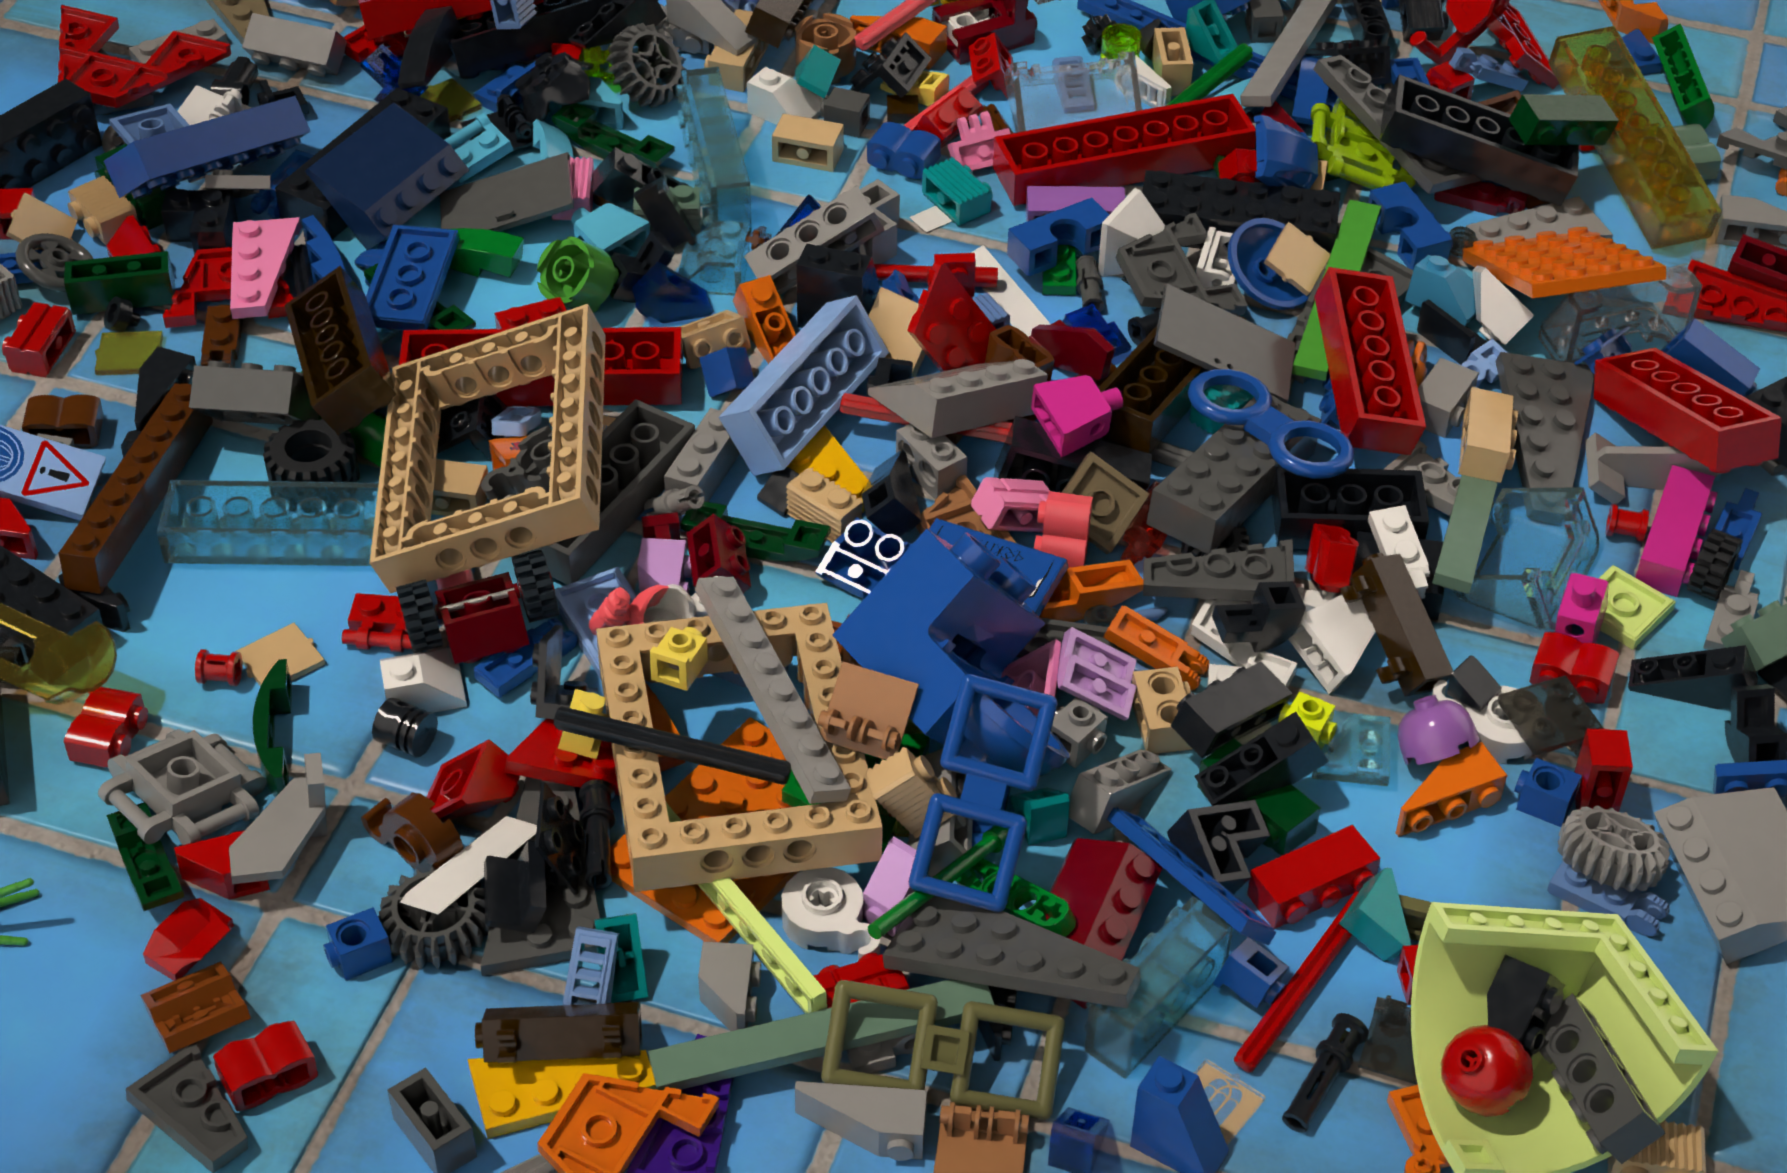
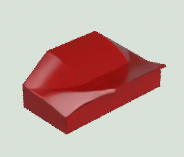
[143,898,234,981]

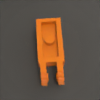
[1103,605,1210,691]

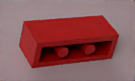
[1247,825,1381,929]

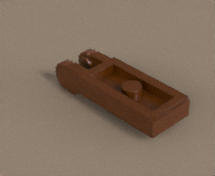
[201,305,243,368]

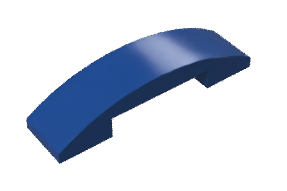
[1291,55,1329,125]

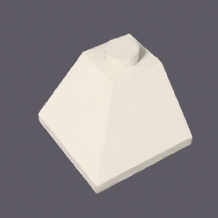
[747,67,829,125]
[1098,188,1165,277]
[1472,266,1535,345]
[380,647,467,713]

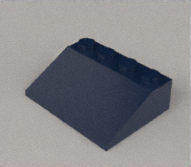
[305,103,469,250]

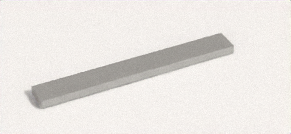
[1240,0,1338,107]

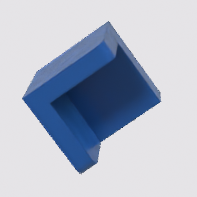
[699,347,754,397]

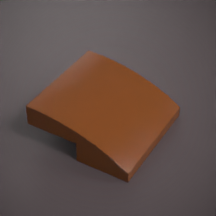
[140,961,251,1054]

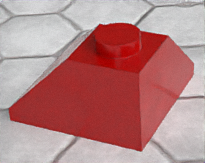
[427,739,520,822]

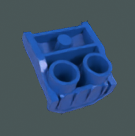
[1254,115,1319,189]
[815,517,913,599]

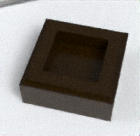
[887,95,919,123]

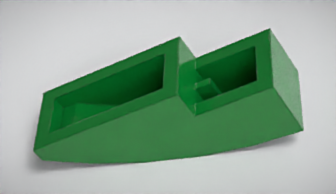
[449,228,524,278]

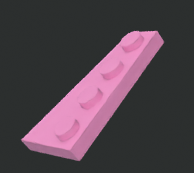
[230,217,302,319]

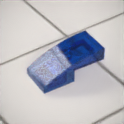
[1063,304,1132,358]

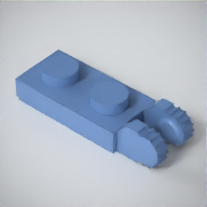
[1547,861,1670,937]

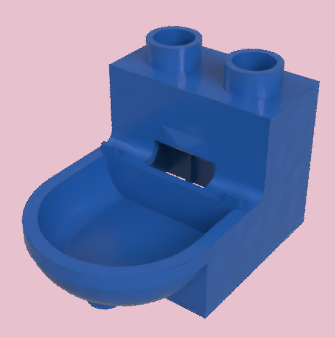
[833,528,1070,777]

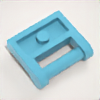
[445,112,514,183]

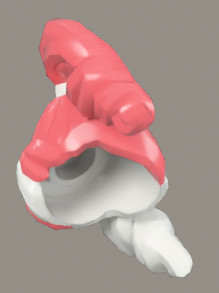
[589,576,718,636]

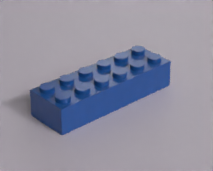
[104,96,311,199]

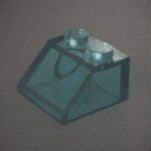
[675,221,750,296]

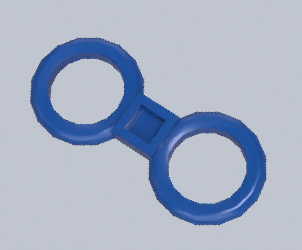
[1188,369,1355,479]

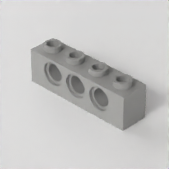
[744,185,884,295]

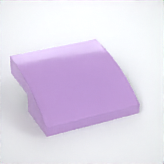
[1057,627,1137,721]

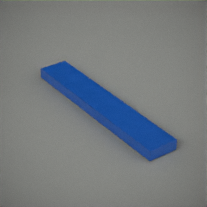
[1107,807,1276,945]

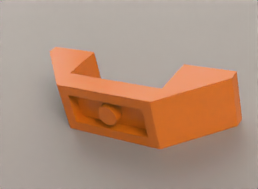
[1598,0,1668,45]

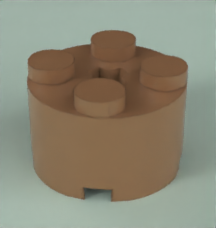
[795,13,856,84]

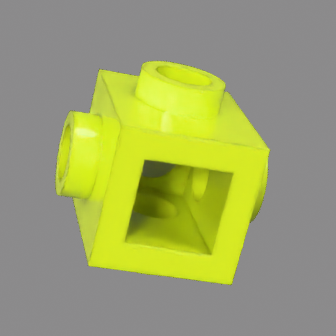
[1278,691,1337,750]

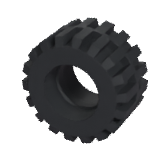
[263,418,360,511]

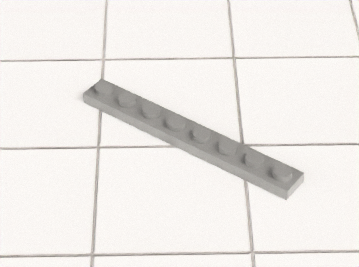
[695,576,851,804]

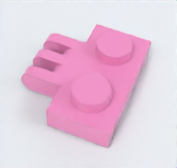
[947,111,1011,171]

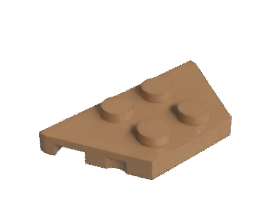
[916,474,1016,543]

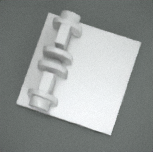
[178,85,251,125]

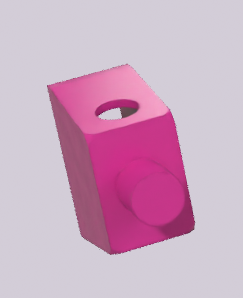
[1031,375,1123,457]
[1555,573,1609,643]

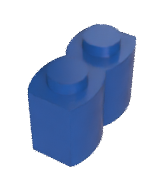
[866,122,941,179]

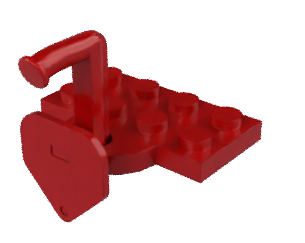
[1409,0,1562,89]

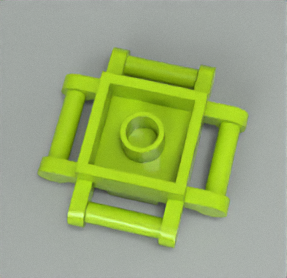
[1310,98,1416,189]

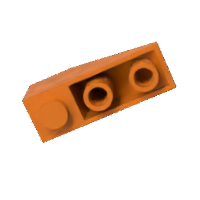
[850,15,947,70]
[733,275,796,364]
[1396,742,1507,837]

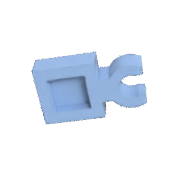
[1461,338,1508,387]

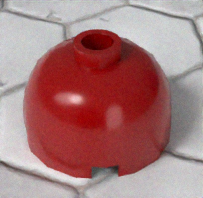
[1440,1025,1533,1117]

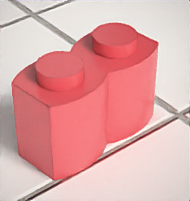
[1034,491,1093,568]

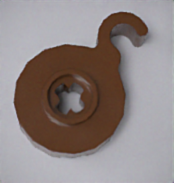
[361,792,463,873]

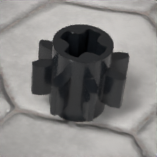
[1081,14,1120,53]

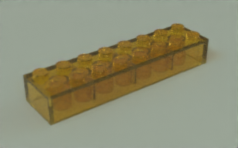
[1548,26,1722,249]

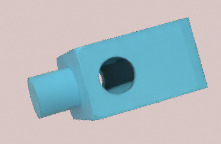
[571,203,650,257]

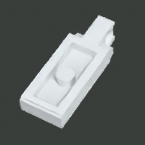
[1368,505,1430,599]

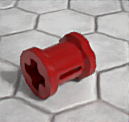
[1605,504,1649,542]
[195,649,243,686]

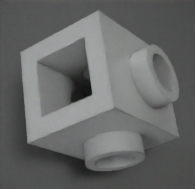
[1051,697,1108,768]

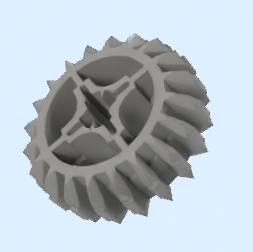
[1558,806,1670,892]

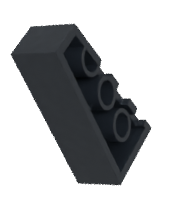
[994,416,1152,493]

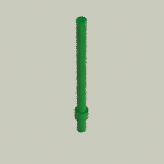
[868,814,1021,939]

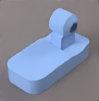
[491,406,541,438]

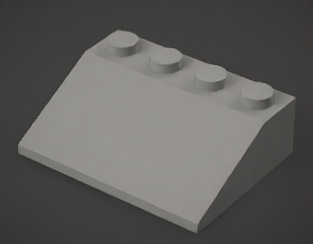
[868,359,1048,438]
[1654,787,1787,965]

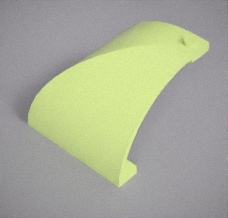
[1411,902,1719,1173]

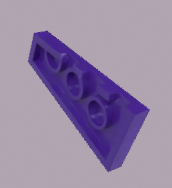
[626,1034,734,1173]

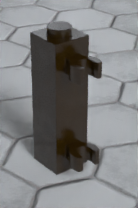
[1340,553,1453,697]
[475,1002,643,1063]

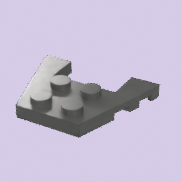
[1716,106,1787,169]
[1116,213,1248,315]

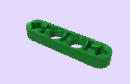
[956,859,1076,937]

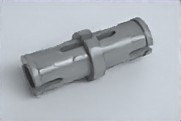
[644,485,705,517]

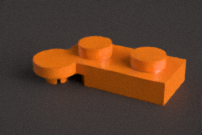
[1387,1084,1450,1173]

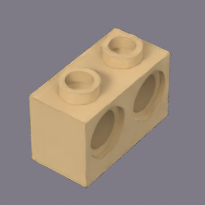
[1132,667,1192,754]

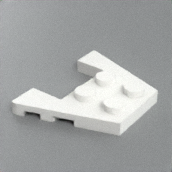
[1191,583,1336,688]

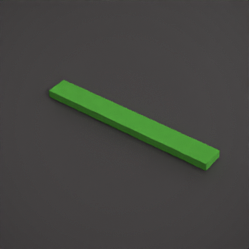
[1292,199,1381,381]

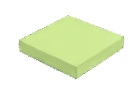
[1599,565,1676,650]

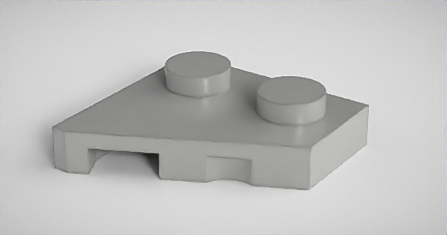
[205,170,271,198]

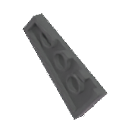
[1143,539,1295,601]

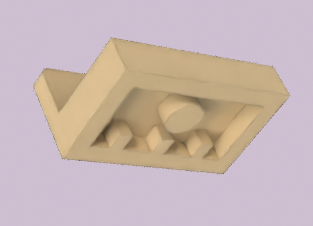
[679,310,751,369]

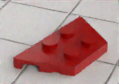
[907,260,996,372]
[503,718,619,796]

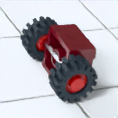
[396,549,559,664]

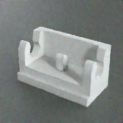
[1196,227,1236,288]

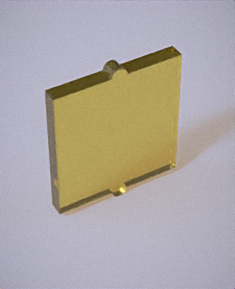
[415,78,482,122]
[95,331,163,375]

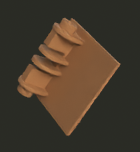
[818,661,920,760]
[933,1102,1029,1173]

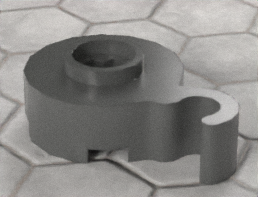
[481,426,552,501]

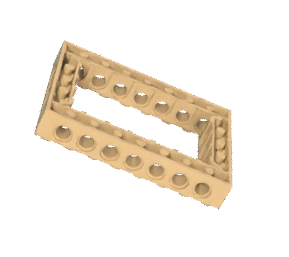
[369,304,606,594]
[596,603,883,892]

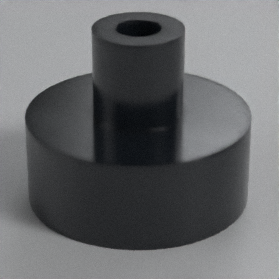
[104,296,140,333]

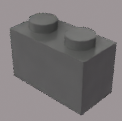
[387,1067,477,1173]

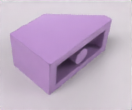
[863,837,916,937]

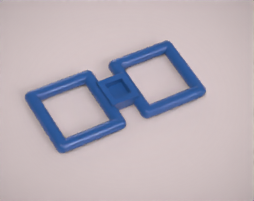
[908,674,1058,912]

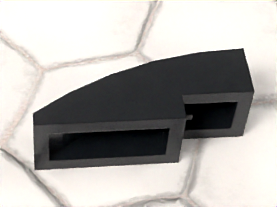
[398,6,461,89]

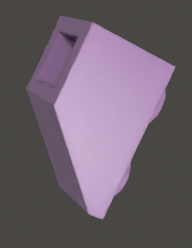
[637,538,692,594]

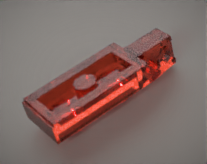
[1119,481,1167,565]

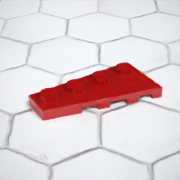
[1666,259,1787,332]

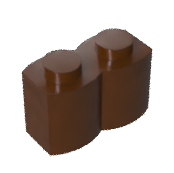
[985,325,1055,382]
[22,394,104,448]

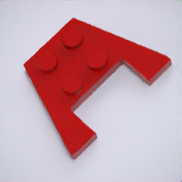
[163,247,295,328]

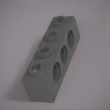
[1539,993,1666,1164]

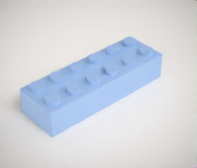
[718,295,889,476]

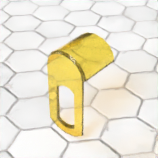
[0,603,117,705]

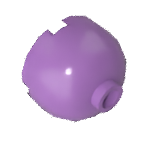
[1397,695,1480,765]

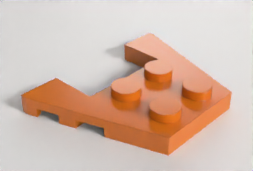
[537,1073,719,1173]

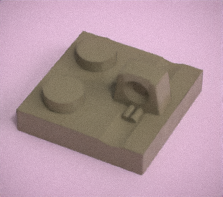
[1062,452,1150,554]

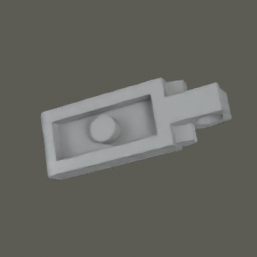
[1703,570,1759,650]

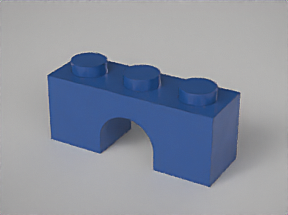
[1368,181,1453,270]
[1007,197,1109,277]

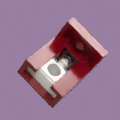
[932,0,1037,65]

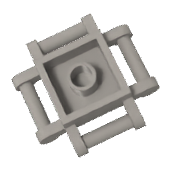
[98,729,267,845]

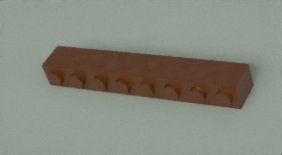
[59,383,213,594]

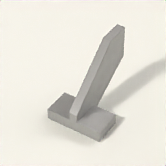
[1585,432,1721,504]
[229,753,327,884]

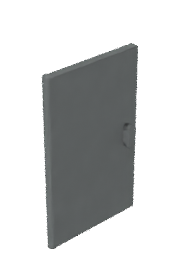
[439,152,574,232]
[1154,283,1296,403]

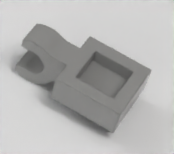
[846,1034,915,1074]

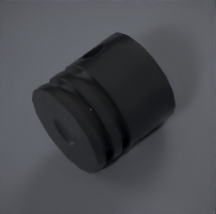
[372,698,438,757]

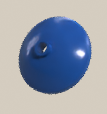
[1228,218,1317,310]

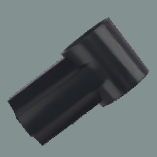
[210,56,259,106]

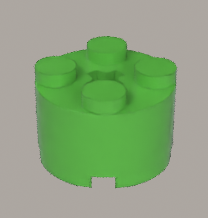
[537,236,619,313]

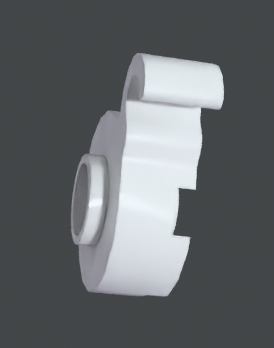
[1432,680,1545,764]
[781,867,880,960]

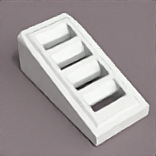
[1115,55,1172,108]

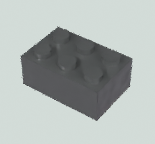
[189,361,319,425]

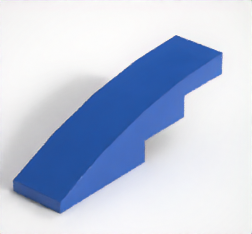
[301,215,346,284]

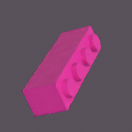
[1635,465,1718,597]

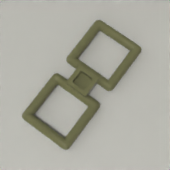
[821,980,1065,1120]

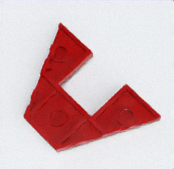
[58,5,231,108]

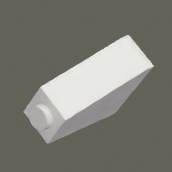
[1288,595,1375,694]

